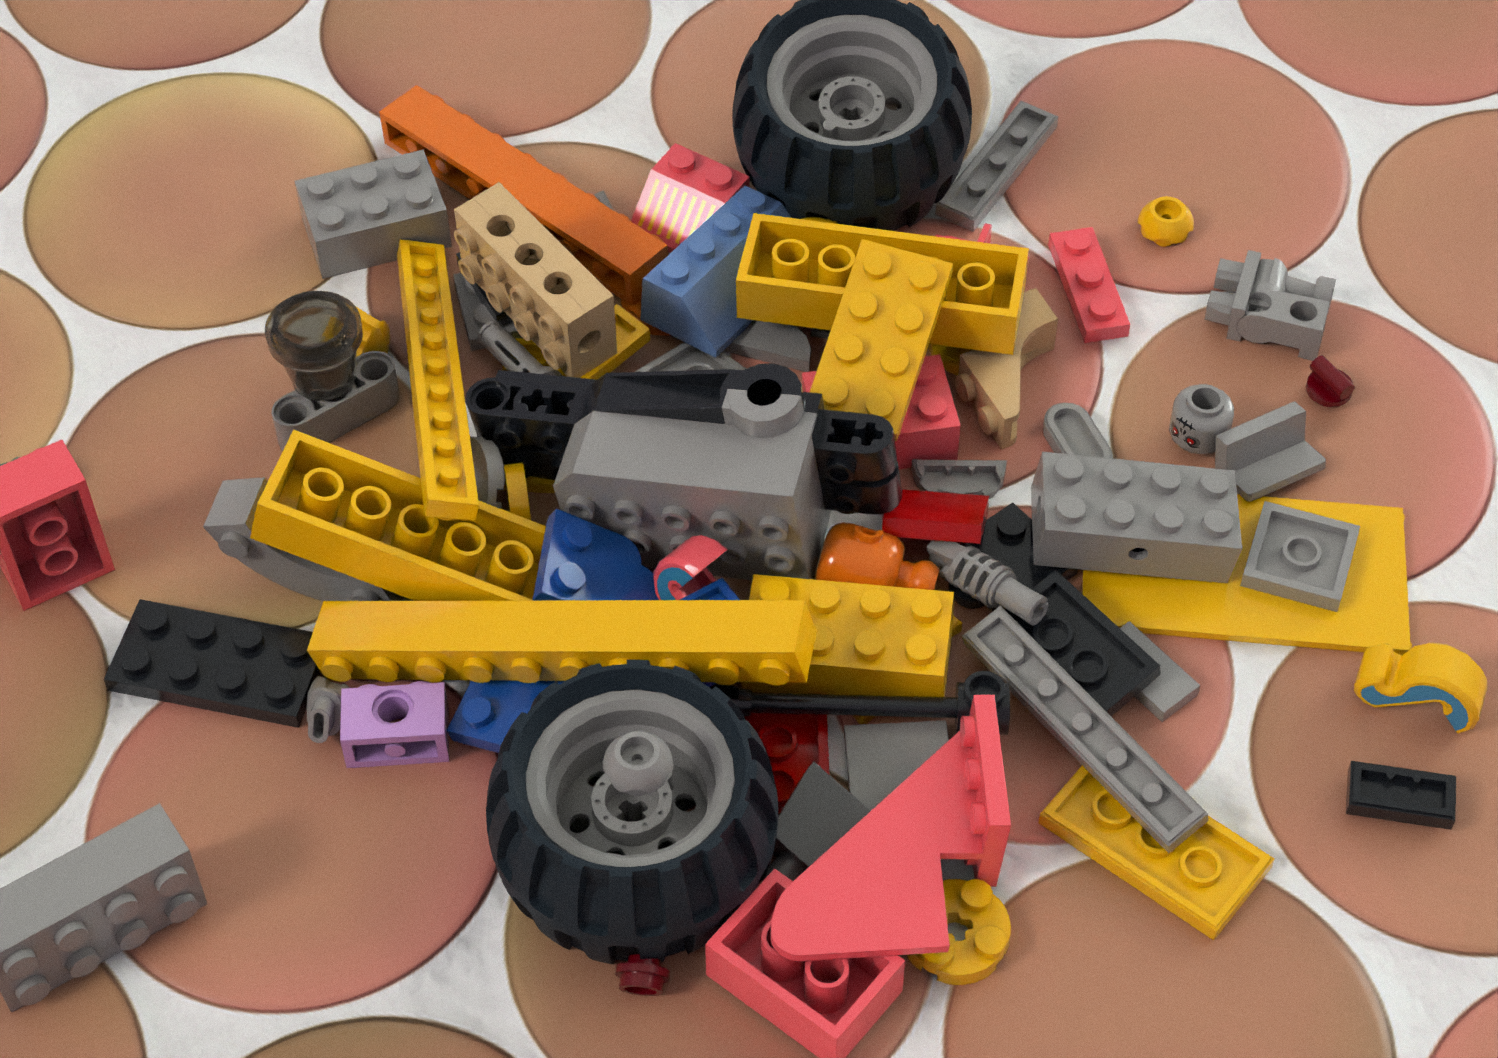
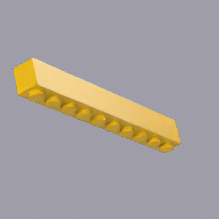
[307,600,817,685]

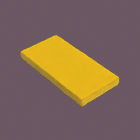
[1038,765,1275,941]

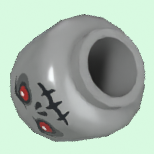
[1169,384,1235,454]

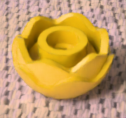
[1137,196,1194,247]

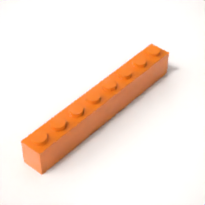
[379,85,668,305]

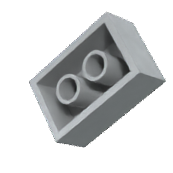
[295,149,452,279]

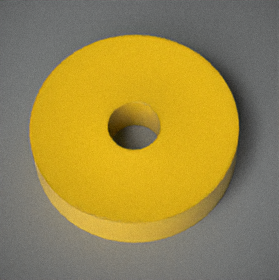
[504,462,531,520]

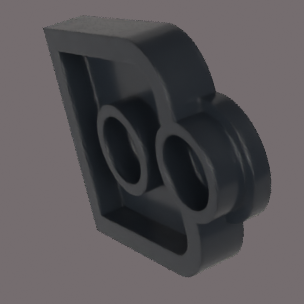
[948,502,1078,612]

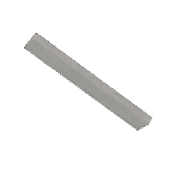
[962,606,1208,853]

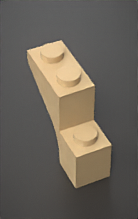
[955,288,1058,450]

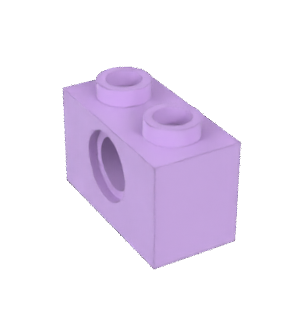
[340,681,449,768]

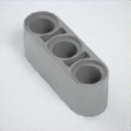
[271,351,399,451]

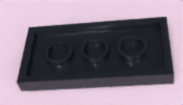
[104,599,321,728]

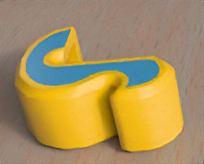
[1354,643,1488,734]

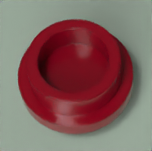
[615,954,670,996]

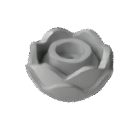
[603,730,673,796]

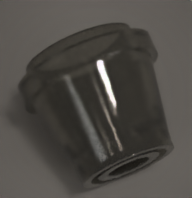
[265,291,363,401]

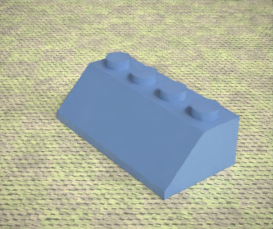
[640,185,792,358]

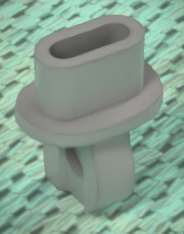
[307,676,349,743]

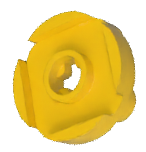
[907,879,1011,985]

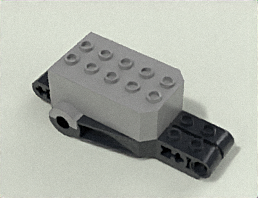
[465,363,902,580]

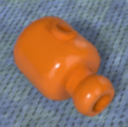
[815,522,940,590]

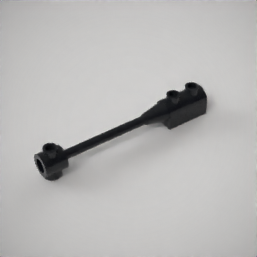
[709,671,1010,735]

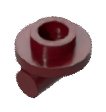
[1306,355,1355,407]

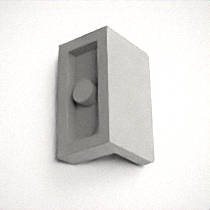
[1215,401,1326,502]

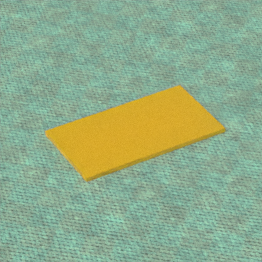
[1082,494,1412,655]

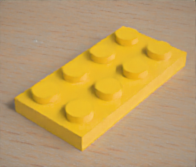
[809,239,953,441]

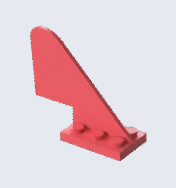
[770,695,1011,961]

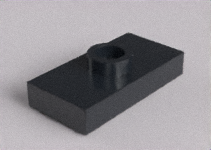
[1346,761,1456,830]

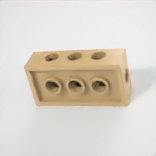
[454,182,617,378]

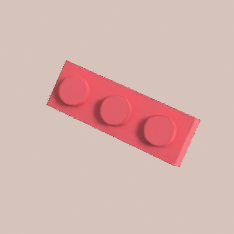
[1048,227,1130,343]

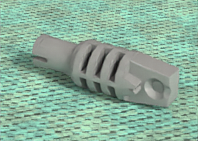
[927,540,1048,626]

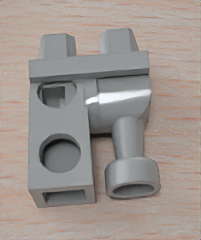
[1205,250,1336,361]

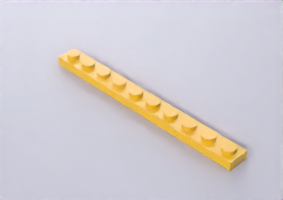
[397,239,479,521]

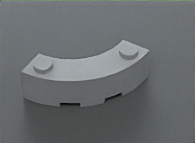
[203,477,404,601]

